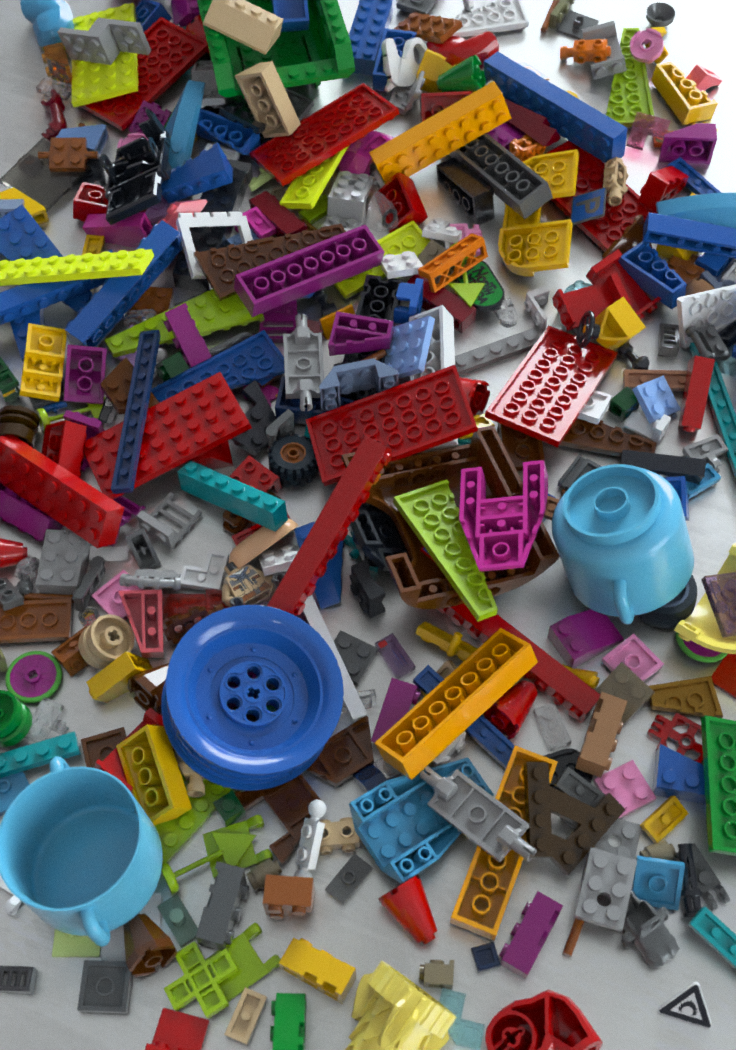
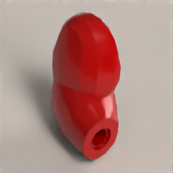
[426,31,499,71]
[485,989,603,1050]

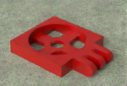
[647,712,703,764]

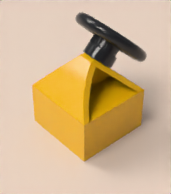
[576,297,646,351]

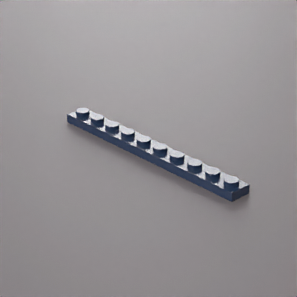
[111,330,161,494]

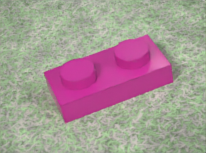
[242,206,277,239]

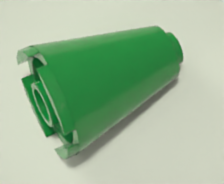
[436,55,486,92]

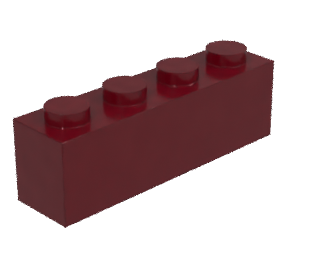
[249,191,308,237]
[406,274,476,334]

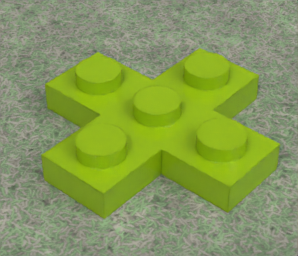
[164,941,239,1019]

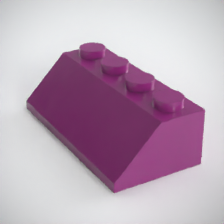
[0,483,64,541]

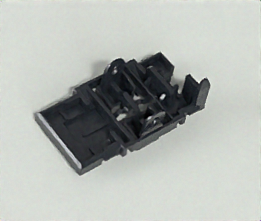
[100,109,171,225]

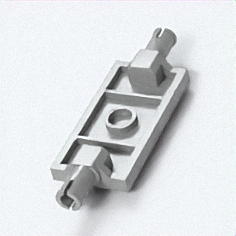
[283,314,324,411]
[420,766,537,863]

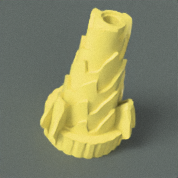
[345,961,457,1050]

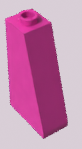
[82,212,153,248]

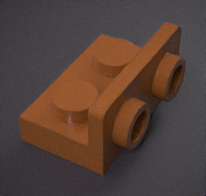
[51,626,88,677]

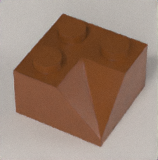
[263,874,315,920]

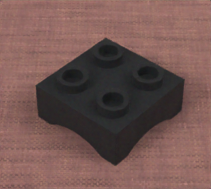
[349,559,385,619]

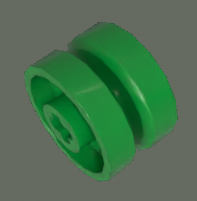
[0,690,32,748]

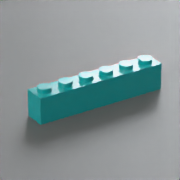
[177,460,288,532]

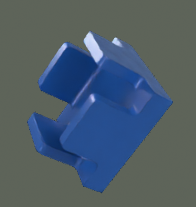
[394,278,424,324]

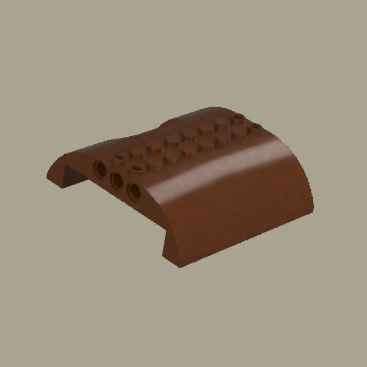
[341,425,560,609]

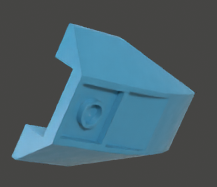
[349,757,494,884]

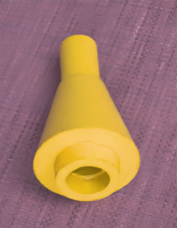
[562,664,600,690]

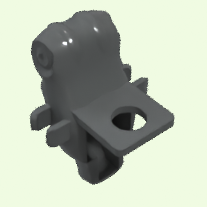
[621,890,680,968]

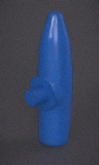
[42,401,67,414]

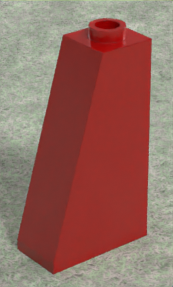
[678,355,715,433]

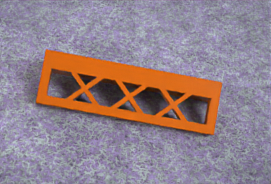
[418,233,488,293]

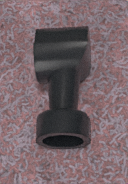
[312,289,337,318]
[618,342,650,370]

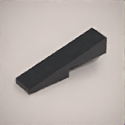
[620,450,707,484]

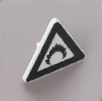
[658,982,712,1028]

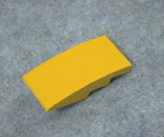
[19,323,67,402]

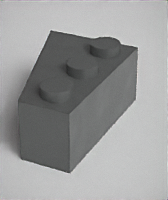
[196,861,249,951]

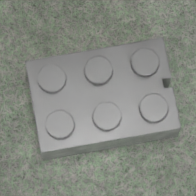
[35,529,91,595]

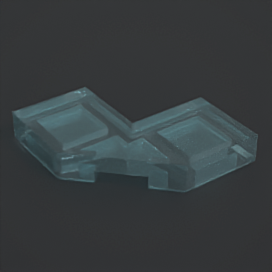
[439,988,485,1050]

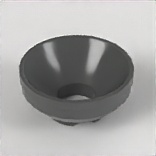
[646,2,676,27]

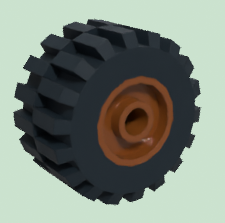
[268,434,318,488]

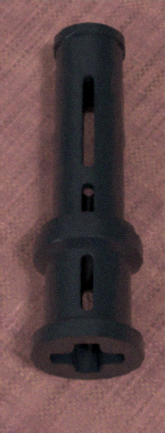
[677,843,702,917]

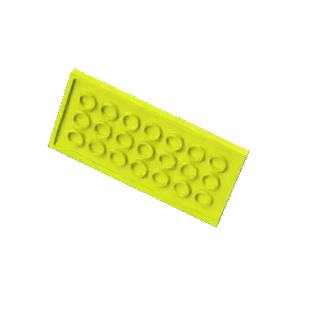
[71,3,138,108]

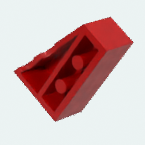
[638,166,689,212]

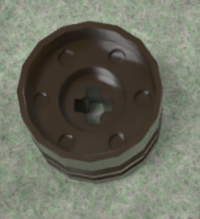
[0,405,40,448]

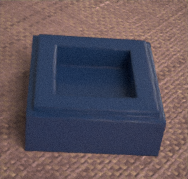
[471,942,501,973]

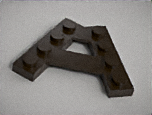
[523,762,625,876]

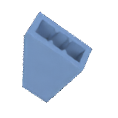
[55,124,109,157]

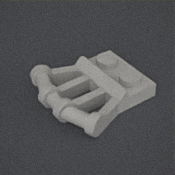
[119,568,181,590]

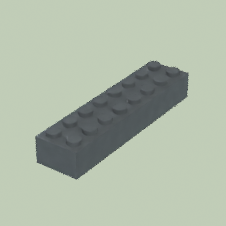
[448,133,553,219]

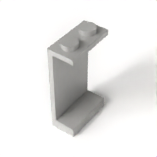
[582,20,627,80]

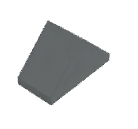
[125,527,161,570]

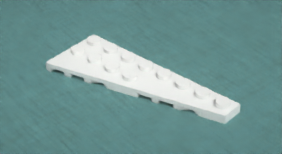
[676,284,736,349]

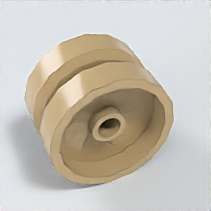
[78,614,135,669]

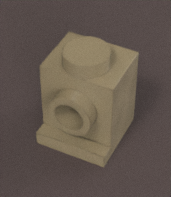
[419,960,454,990]

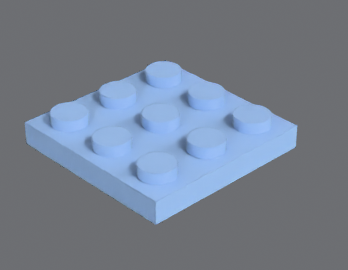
[384,315,435,379]

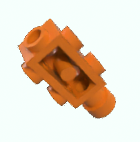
[560,39,611,64]
[509,134,552,162]

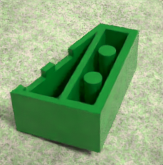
[270,993,307,1050]

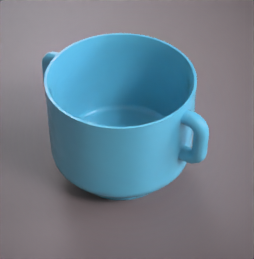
[552,464,694,625]
[0,756,163,947]

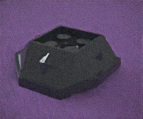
[348,502,411,571]

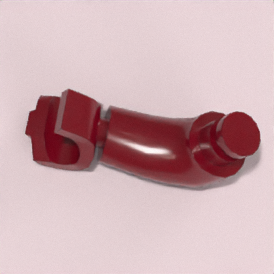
[40,89,67,144]

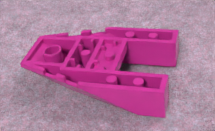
[459,460,548,572]

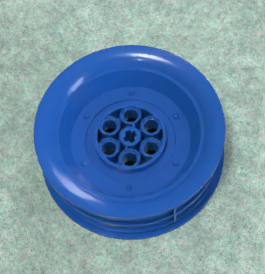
[161,605,344,791]

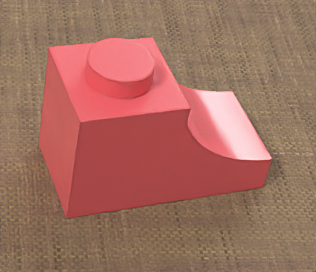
[686,64,723,91]

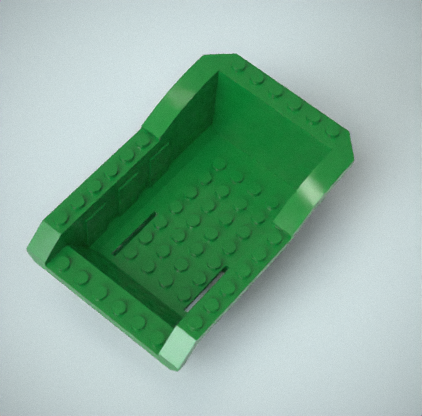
[197,0,355,98]

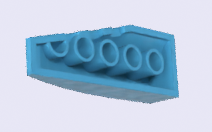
[165,80,205,170]
[656,192,736,229]

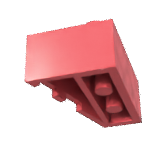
[119,589,164,658]

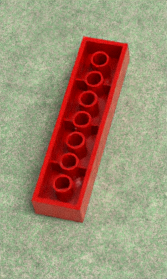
[0,435,125,548]

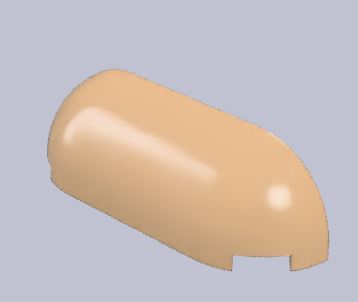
[229,518,299,569]

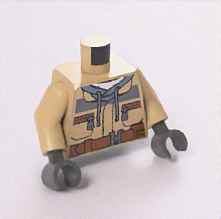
[221,562,284,607]

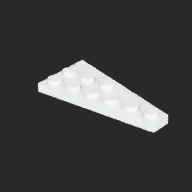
[453,0,529,37]

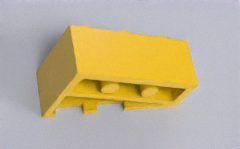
[279,937,356,1004]

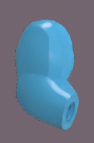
[20,0,74,47]

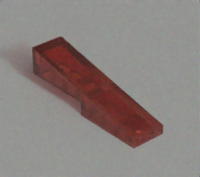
[163,590,229,620]

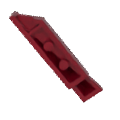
[505,99,561,147]

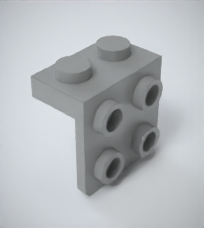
[388,71,425,116]

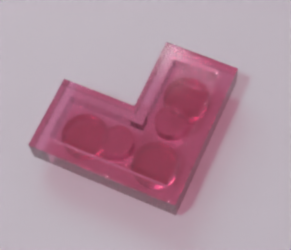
[626,112,671,150]

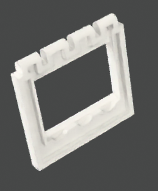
[176,211,253,279]

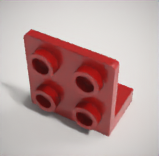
[229,455,282,493]
[145,1008,209,1050]

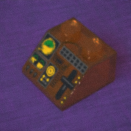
[41,42,73,91]

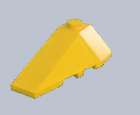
[416,49,475,93]

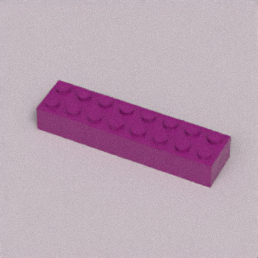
[234,224,384,317]

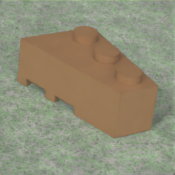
[575,692,627,778]

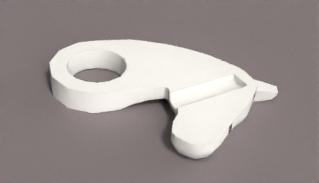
[381,37,427,92]

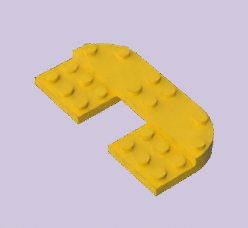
[498,149,579,277]

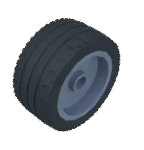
[637,575,697,629]

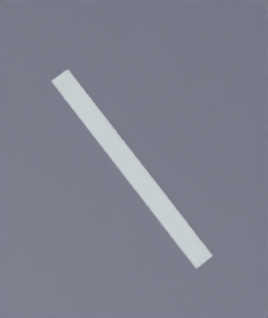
[303,595,367,719]

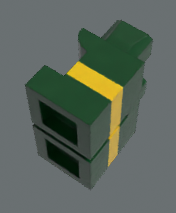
[0,357,20,404]

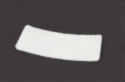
[89,546,129,561]

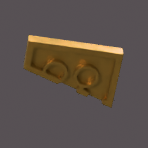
[649,676,723,718]

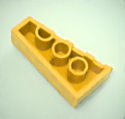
[651,61,718,125]

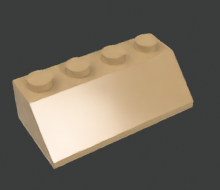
[203,0,283,55]
[235,61,301,138]

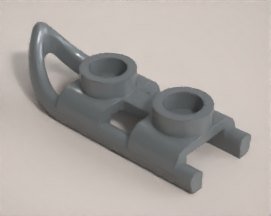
[209,332,253,357]

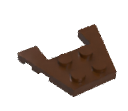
[234,774,321,865]

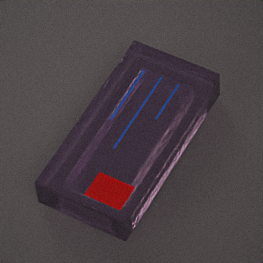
[375,633,416,679]

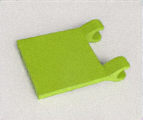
[202,814,274,879]
[206,923,281,1002]

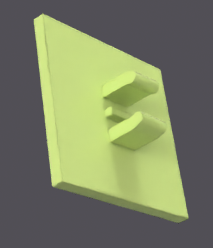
[52,929,101,957]

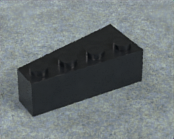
[436,157,495,225]

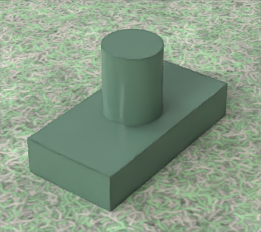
[157,894,198,948]

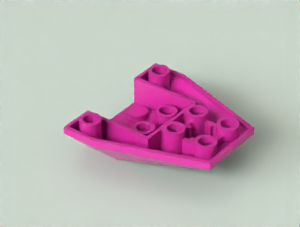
[337,130,394,176]

